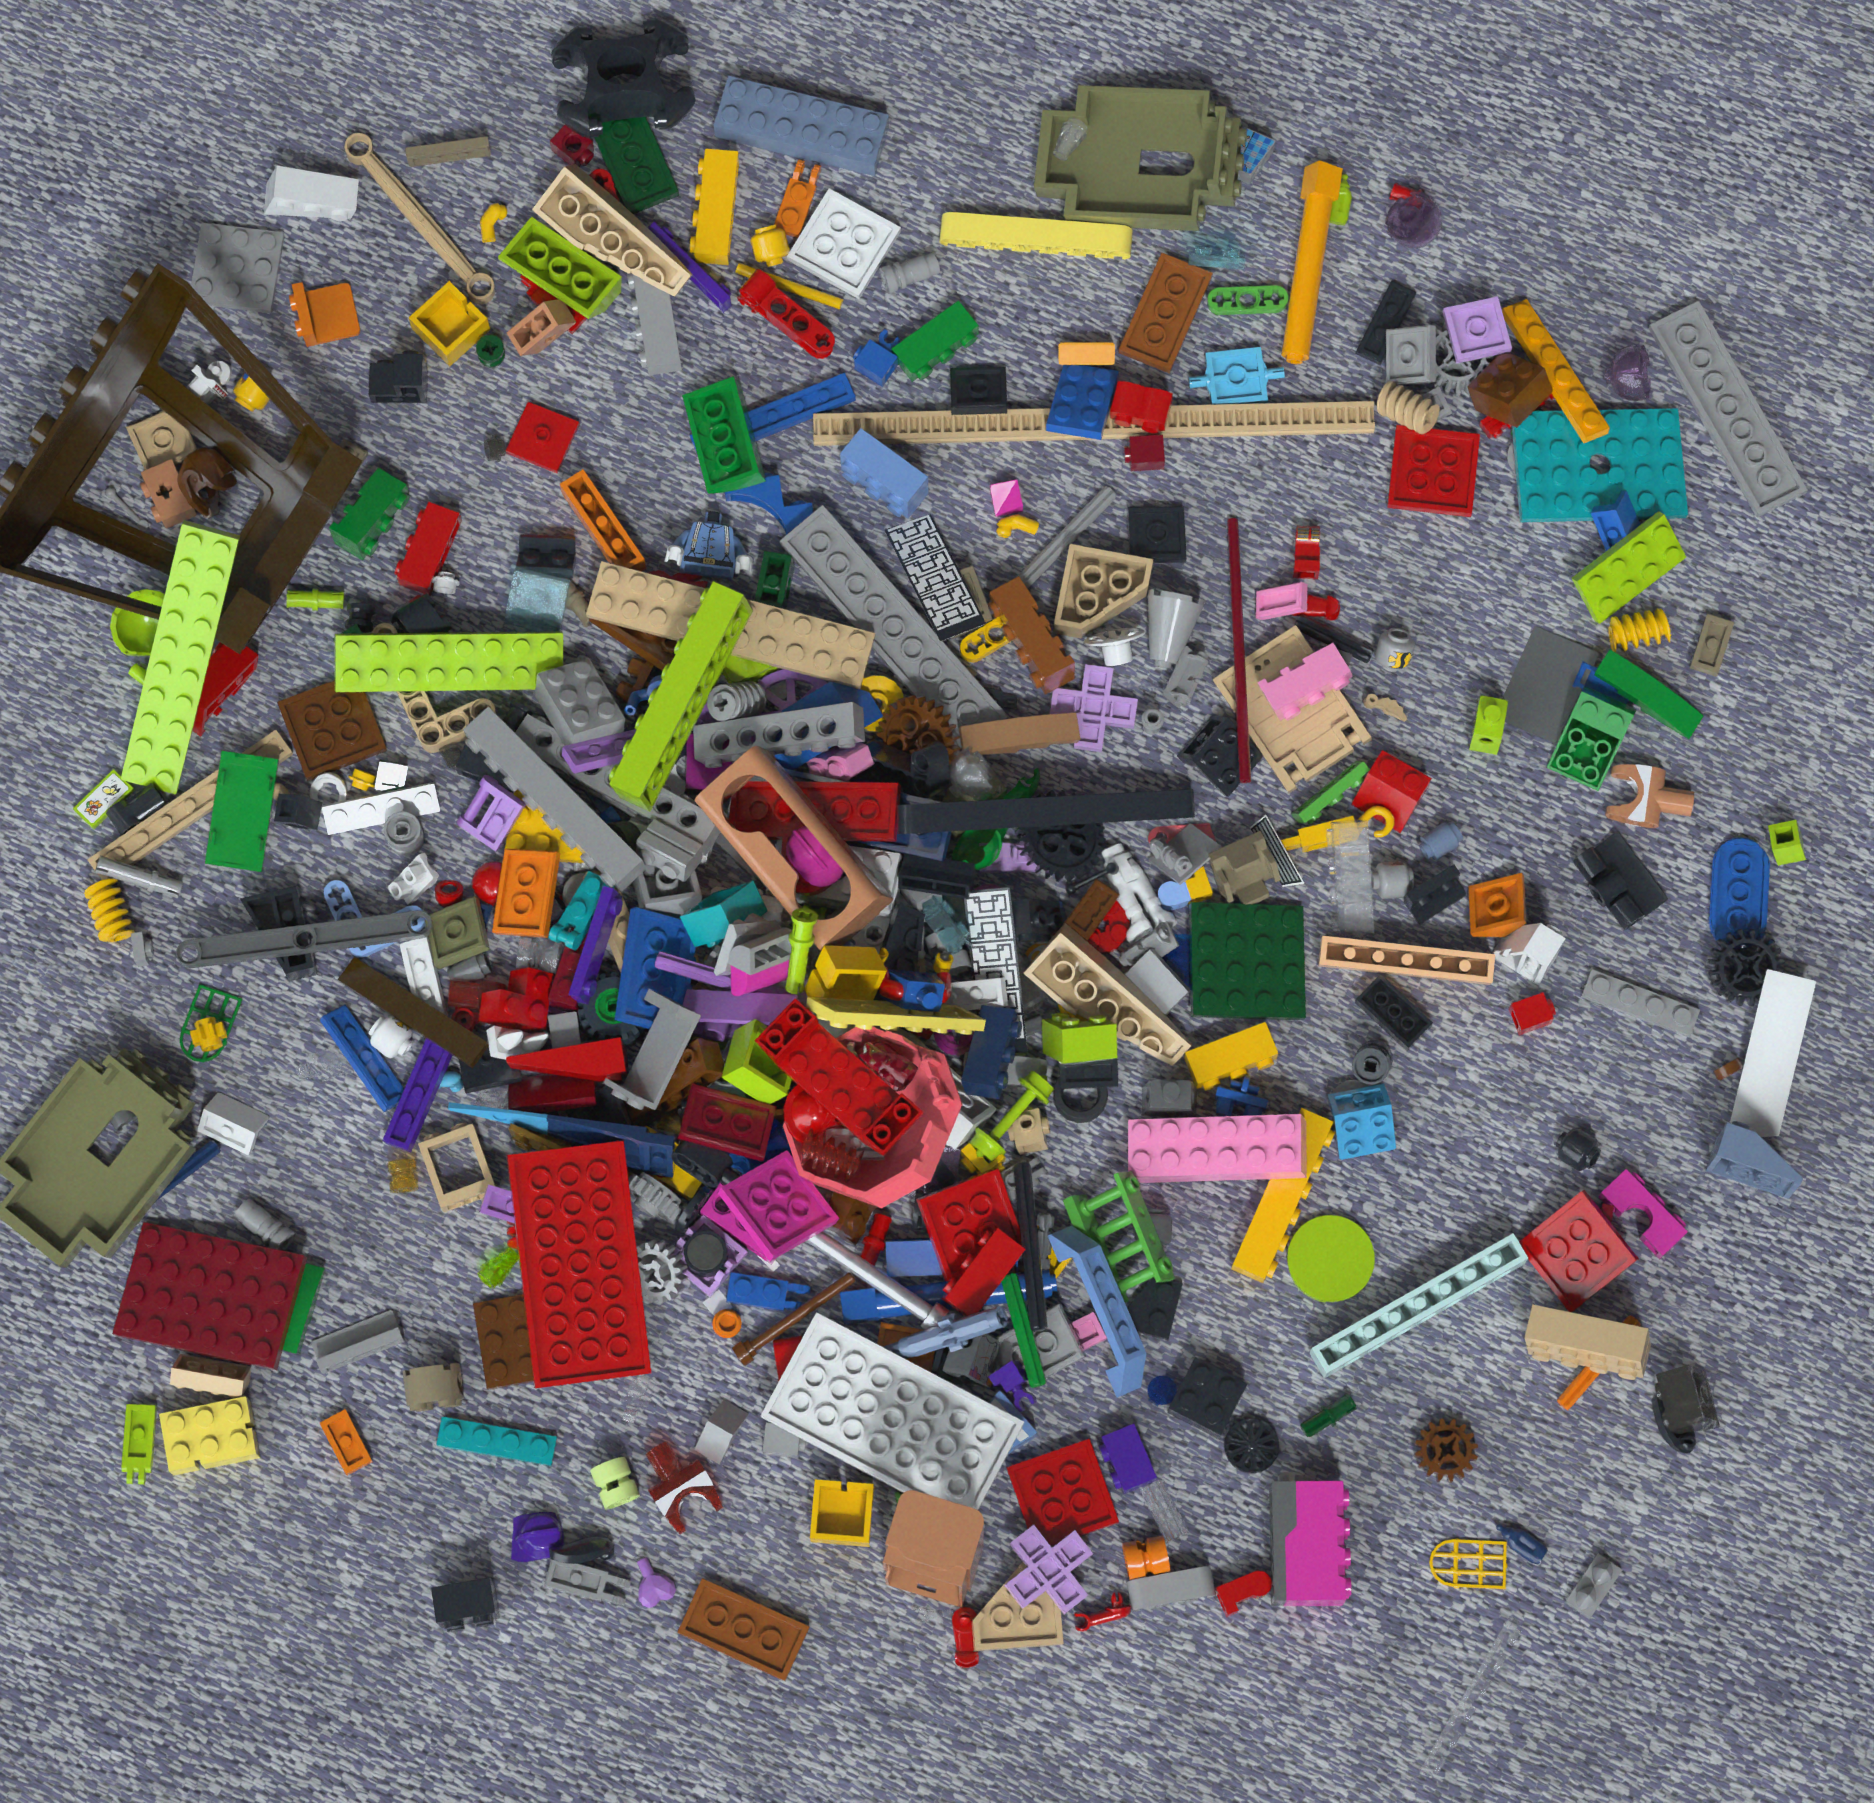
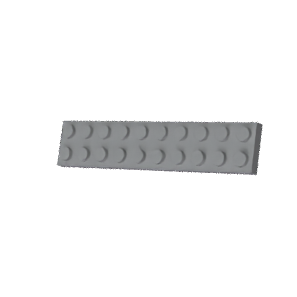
[780,505,1008,751]

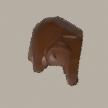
[177,447,237,519]

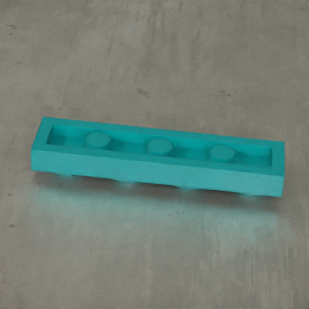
[436,1417,557,1466]

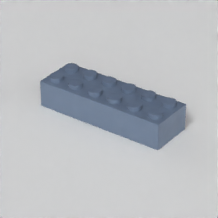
[714,76,889,176]

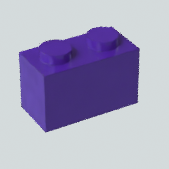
[1098,1423,1157,1494]

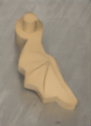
[1363,694,1407,722]

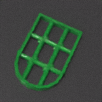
[179,984,243,1062]

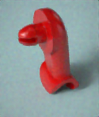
[1291,594,1340,621]
[1074,1592,1131,1632]
[952,1607,979,1668]

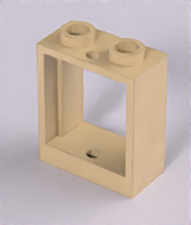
[418,1123,496,1213]

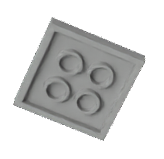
[191,223,285,313]

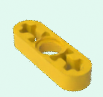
[960,617,1011,663]

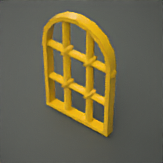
[1429,1538,1507,1589]

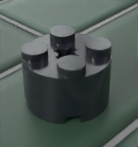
[389,593,452,633]

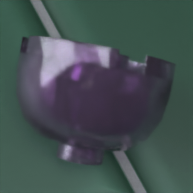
[1385,191,1442,249]
[1605,345,1651,401]

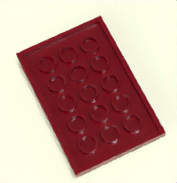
[112,1222,307,1370]

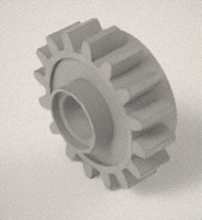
[628,1172,682,1224]

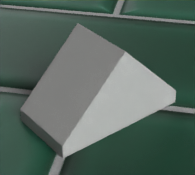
[694,1400,749,1465]

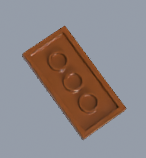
[1118,253,1213,374]
[677,1578,810,1682]

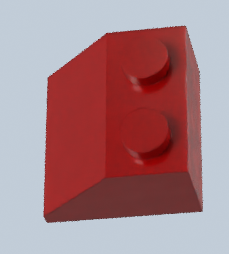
[1351,750,1432,834]

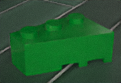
[329,468,410,561]

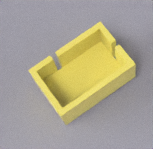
[159,1396,260,1475]

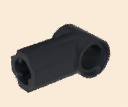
[106,783,167,836]

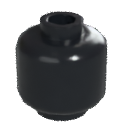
[1556,1128,1601,1171]

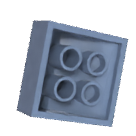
[1705,1121,1803,1199]

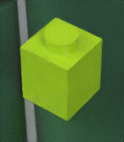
[1768,820,1806,866]

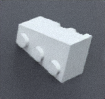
[264,166,359,221]
[1492,923,1566,986]

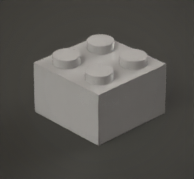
[633,865,702,919]

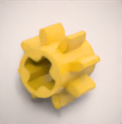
[190,1017,227,1052]

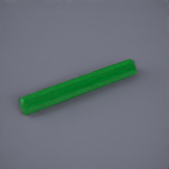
[1001,1273,1047,1388]

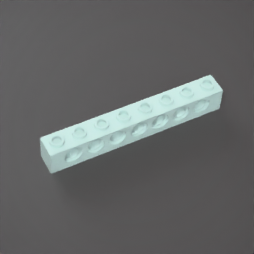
[1310,1233,1528,1378]

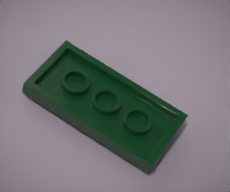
[593,117,679,214]

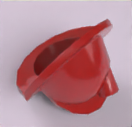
[784,1085,840,1145]

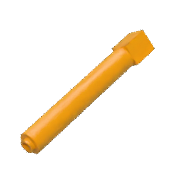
[1281,160,1343,364]

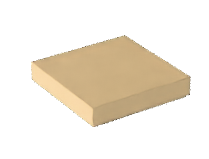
[126,411,197,470]

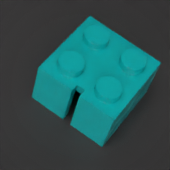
[680,881,768,947]

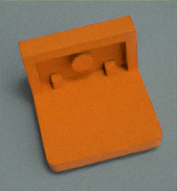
[289,282,360,347]

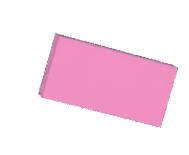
[1256,582,1308,620]

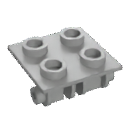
[1148,823,1222,885]

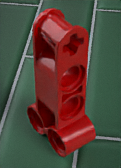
[737,269,835,359]

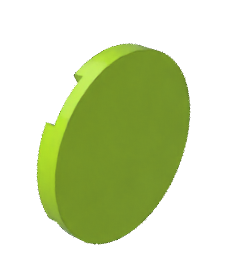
[1287,1215,1375,1302]

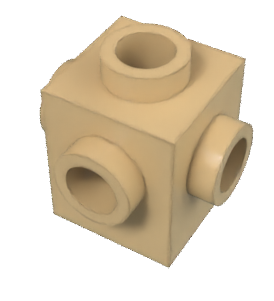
[1008,1107,1050,1155]

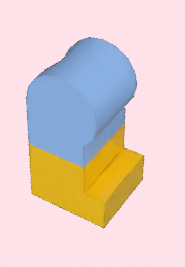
[1157,866,1213,911]

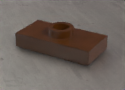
[1063,878,1120,941]

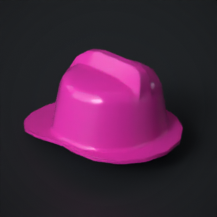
[786,826,843,887]

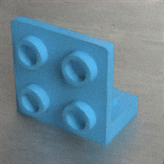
[1328,1083,1396,1160]

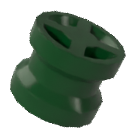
[476,335,505,368]

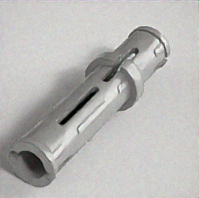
[95,855,183,899]

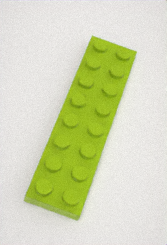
[335,631,563,692]

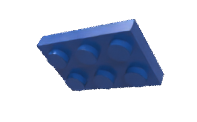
[1046,365,1119,440]

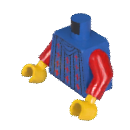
[879,948,954,1012]

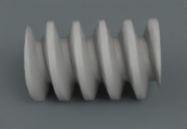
[707,681,767,721]

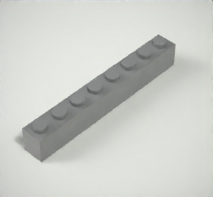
[463,707,646,892]

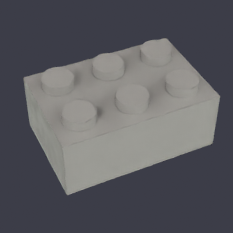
[535,658,625,746]

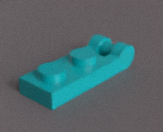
[549,871,615,950]

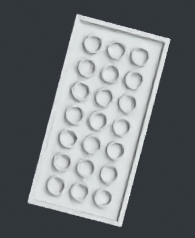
[761,1312,1024,1510]

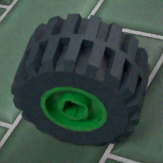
[578,972,648,1047]

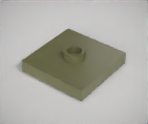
[425,896,490,969]

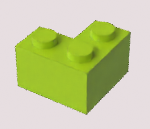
[1042,1013,1117,1064]

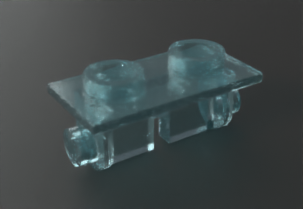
[922,895,973,954]

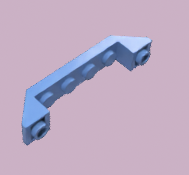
[1048,1226,1146,1398]

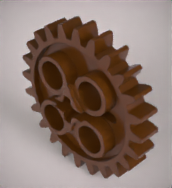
[877,695,961,772]

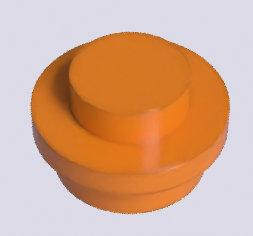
[712,1309,742,1338]

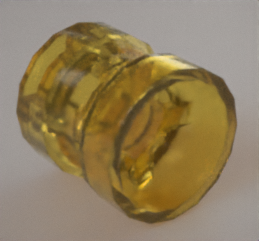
[387,1159,419,1193]

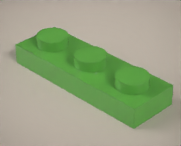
[1291,761,1370,824]

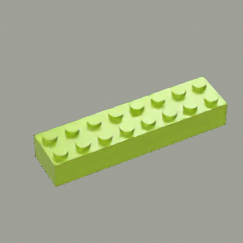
[609,581,753,812]

